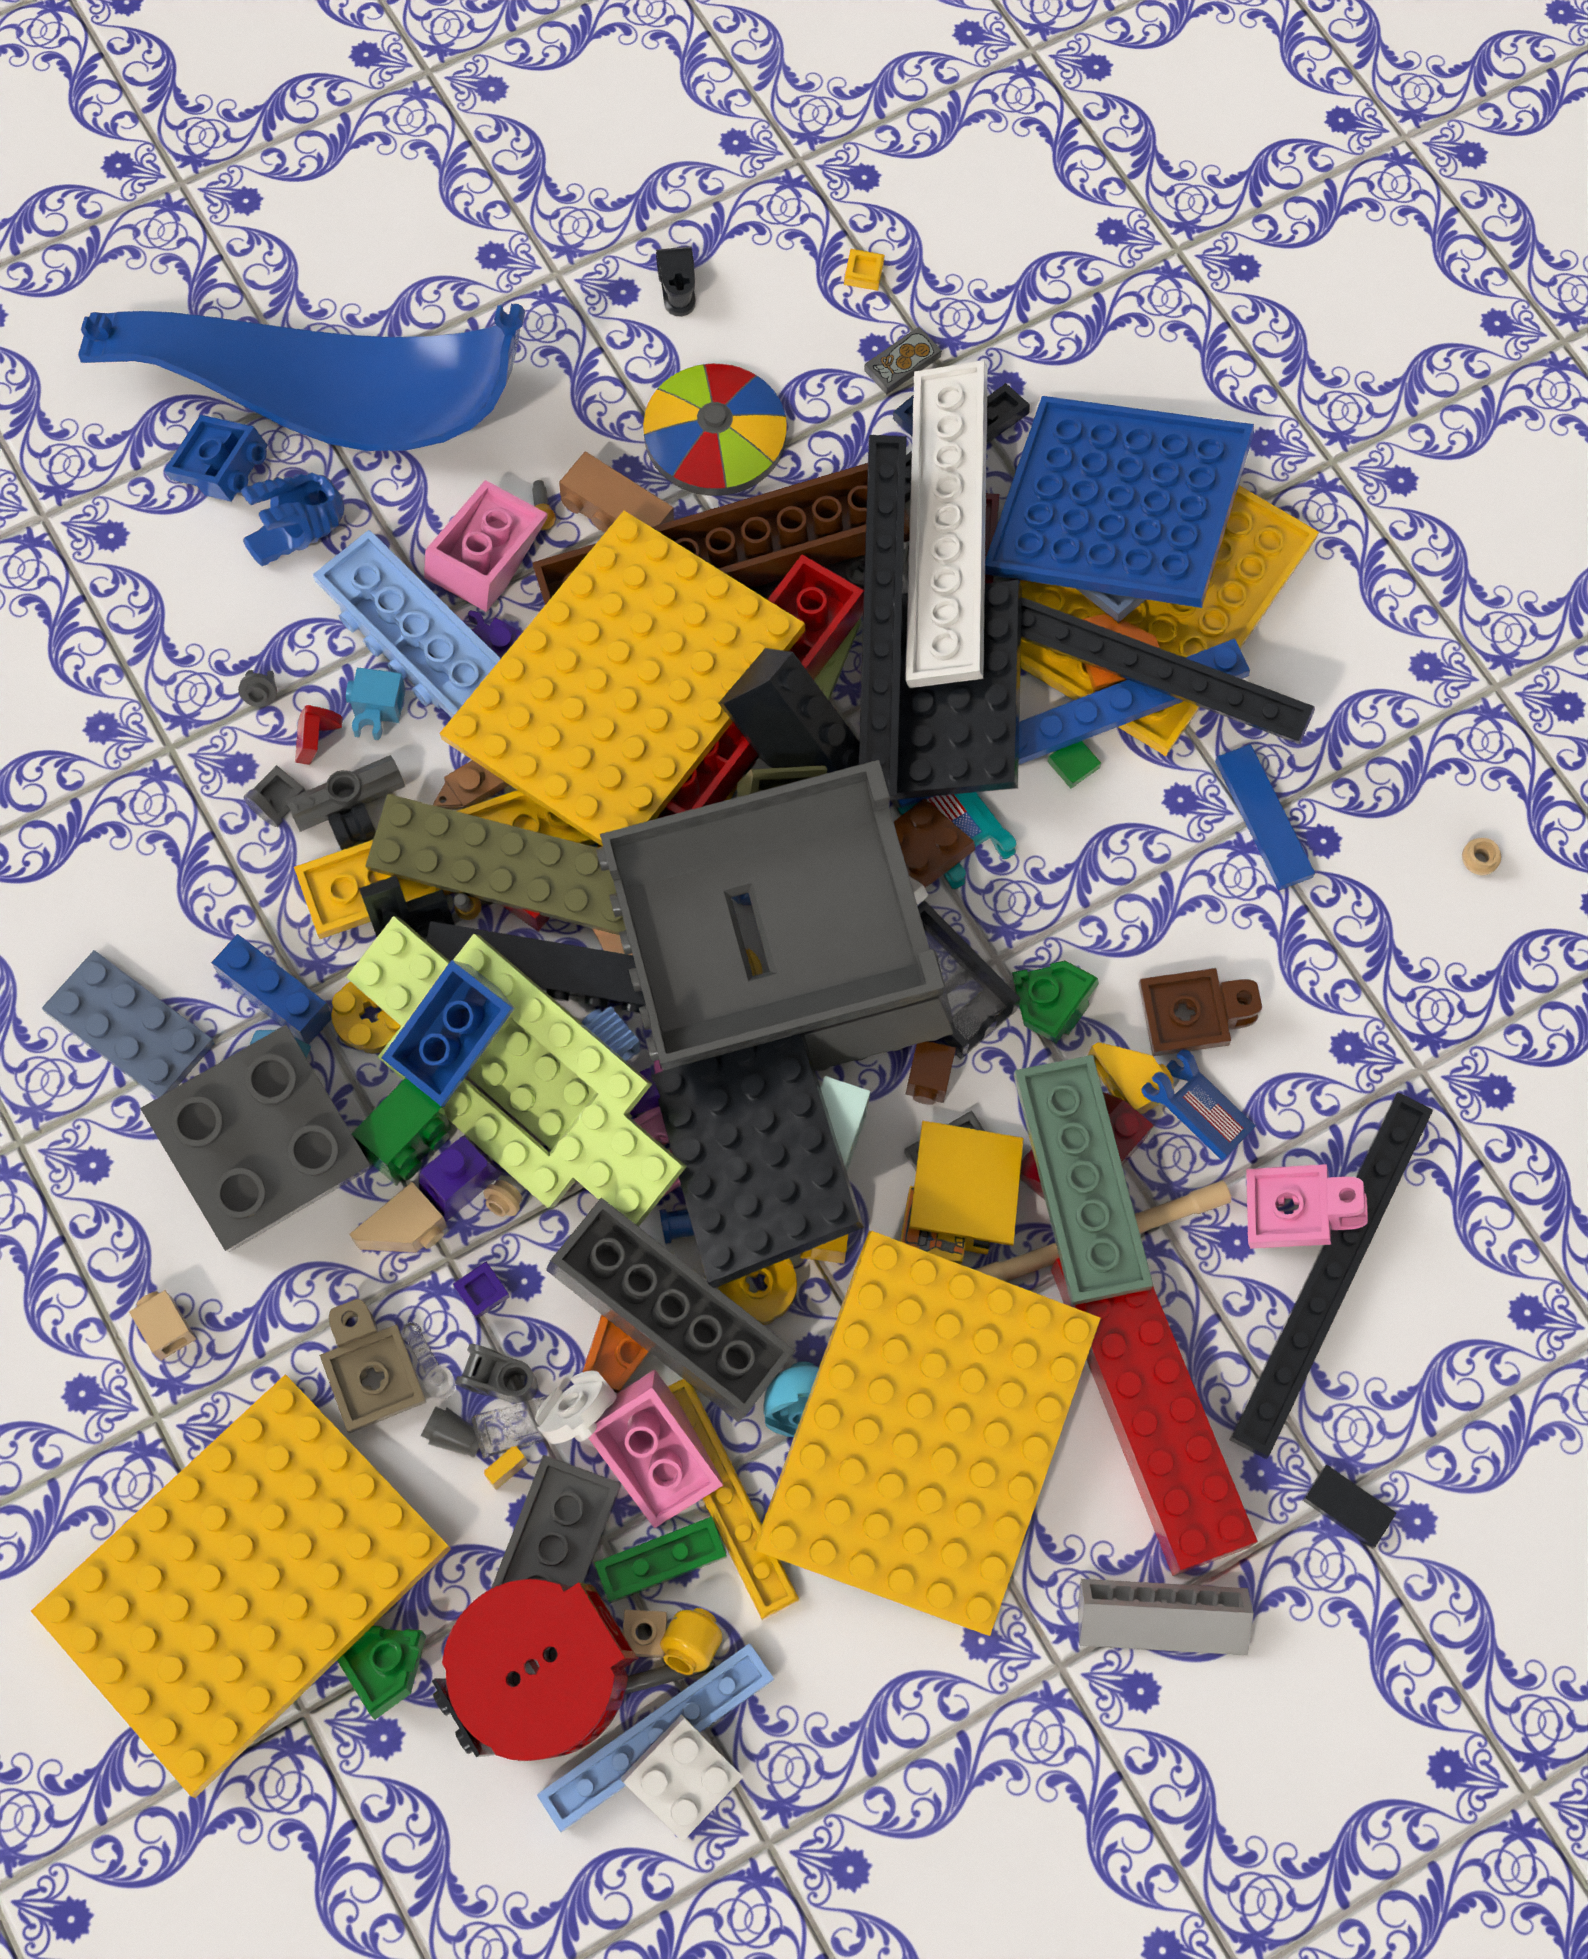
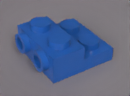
[163,414,268,502]

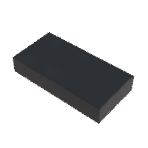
[1302,1465,1396,1549]

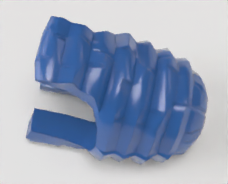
[241,473,344,566]

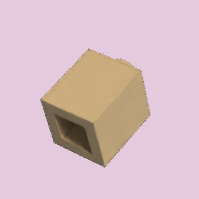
[129,1290,196,1361]

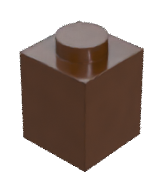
[905,1041,956,1105]

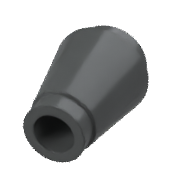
[421,1406,486,1458]

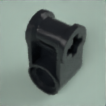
[656,246,696,317]

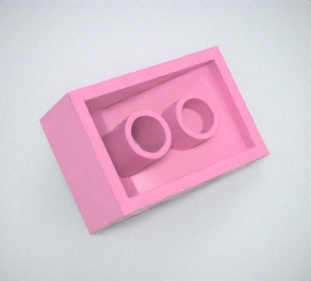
[424,480,548,612]
[588,1370,723,1529]

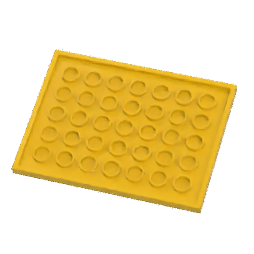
[1019,485,1319,756]
[439,510,805,846]
[753,1231,1101,1636]
[31,1374,451,1798]

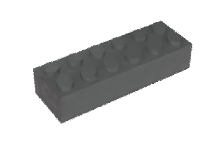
[546,1198,795,1422]

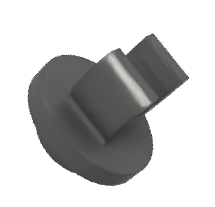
[238,670,277,707]

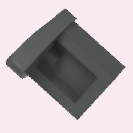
[243,765,305,827]

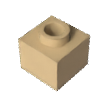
[623,1609,667,1658]

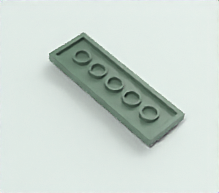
[1014,1055,1153,1306]

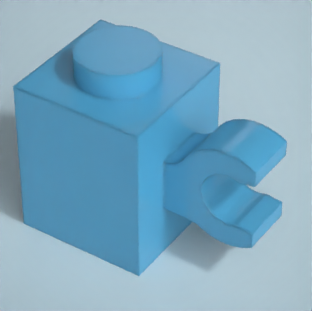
[346,667,406,740]

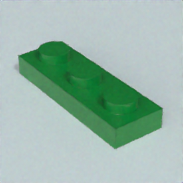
[594,1516,727,1604]

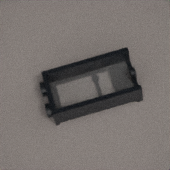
[918,900,1021,1059]

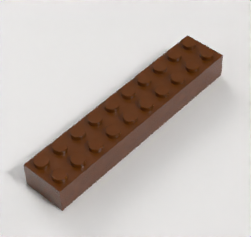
[532,463,910,605]

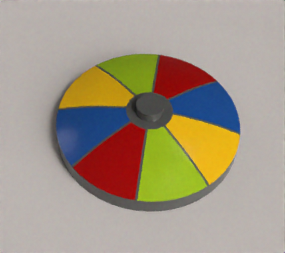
[643,363,787,496]

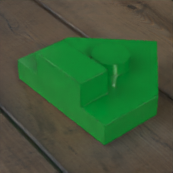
[1012,960,1099,1044]
[337,1625,426,1720]

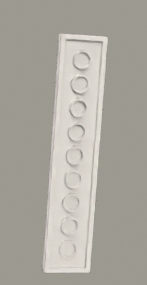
[906,360,988,688]

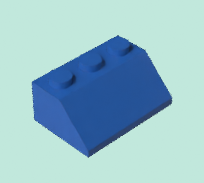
[381,960,515,1107]

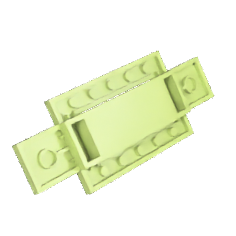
[346,916,687,1227]

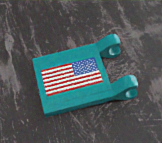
[898,792,1016,889]

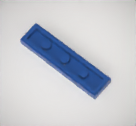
[1215,744,1315,891]

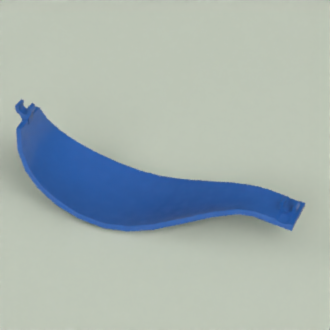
[78,304,525,451]

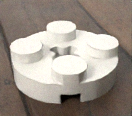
[535,1371,617,1444]

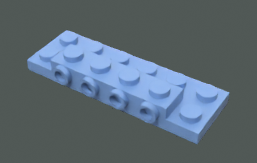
[313,530,501,718]

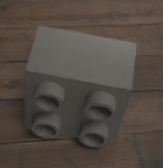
[140,1025,370,1252]

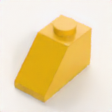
[1088,1042,1174,1115]

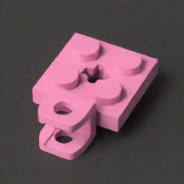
[1246,1164,1368,1249]

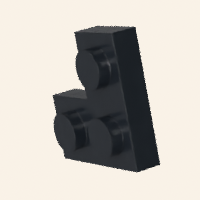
[359,876,455,937]

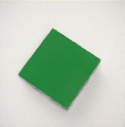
[1047,741,1101,789]

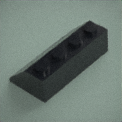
[719,648,859,773]

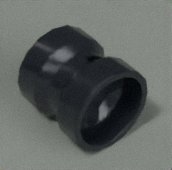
[327,802,376,850]

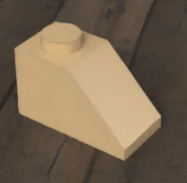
[349,1182,447,1253]

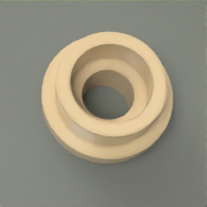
[1462,838,1501,875]
[483,1180,522,1217]

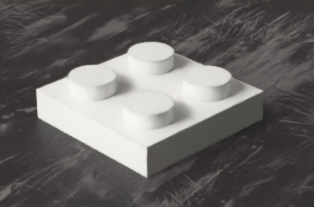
[621,1714,743,1842]

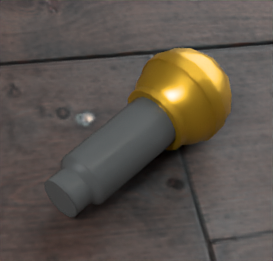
[532,480,556,530]
[454,893,481,920]

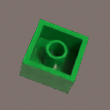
[351,1078,451,1186]

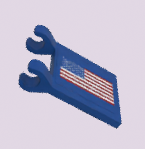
[1142,1049,1256,1161]

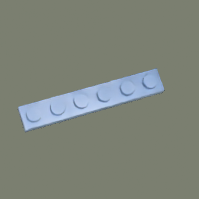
[537,1643,774,1832]

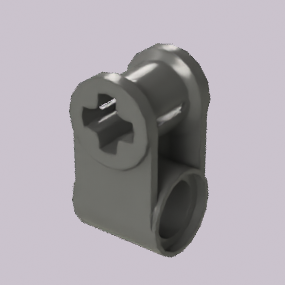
[455,1344,538,1405]

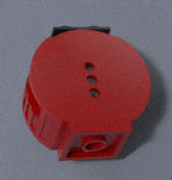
[432,1579,638,1761]

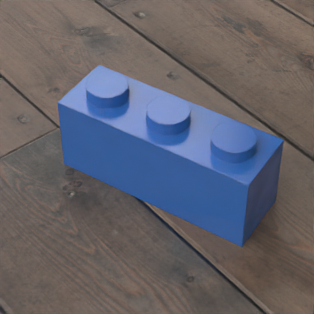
[211,934,332,1045]

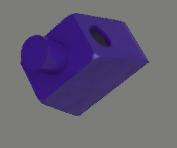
[419,1135,503,1222]

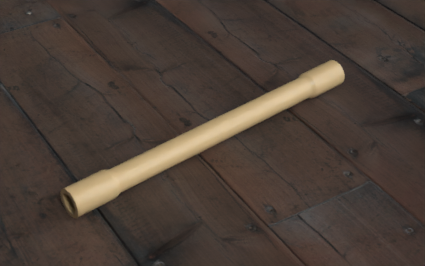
[974,1180,1231,1282]

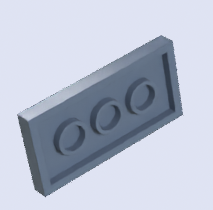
[42,950,215,1098]

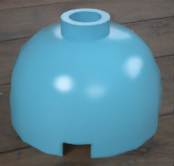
[763,1362,819,1437]

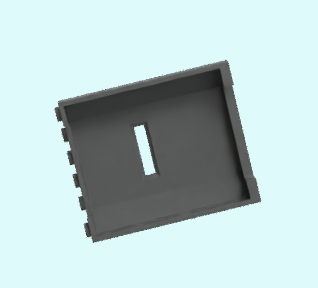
[596,760,944,1070]

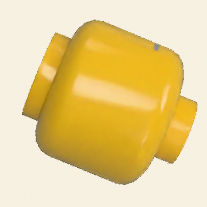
[660,1608,723,1675]

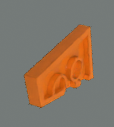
[582,1314,649,1393]

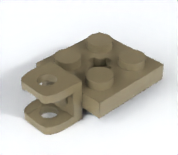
[319,1299,427,1433]

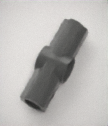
[286,755,405,832]

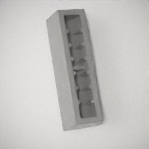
[1078,1579,1254,1655]

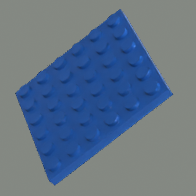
[985,396,1254,608]

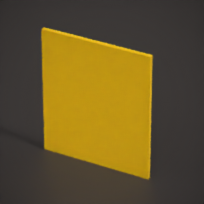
[909,1120,1023,1246]

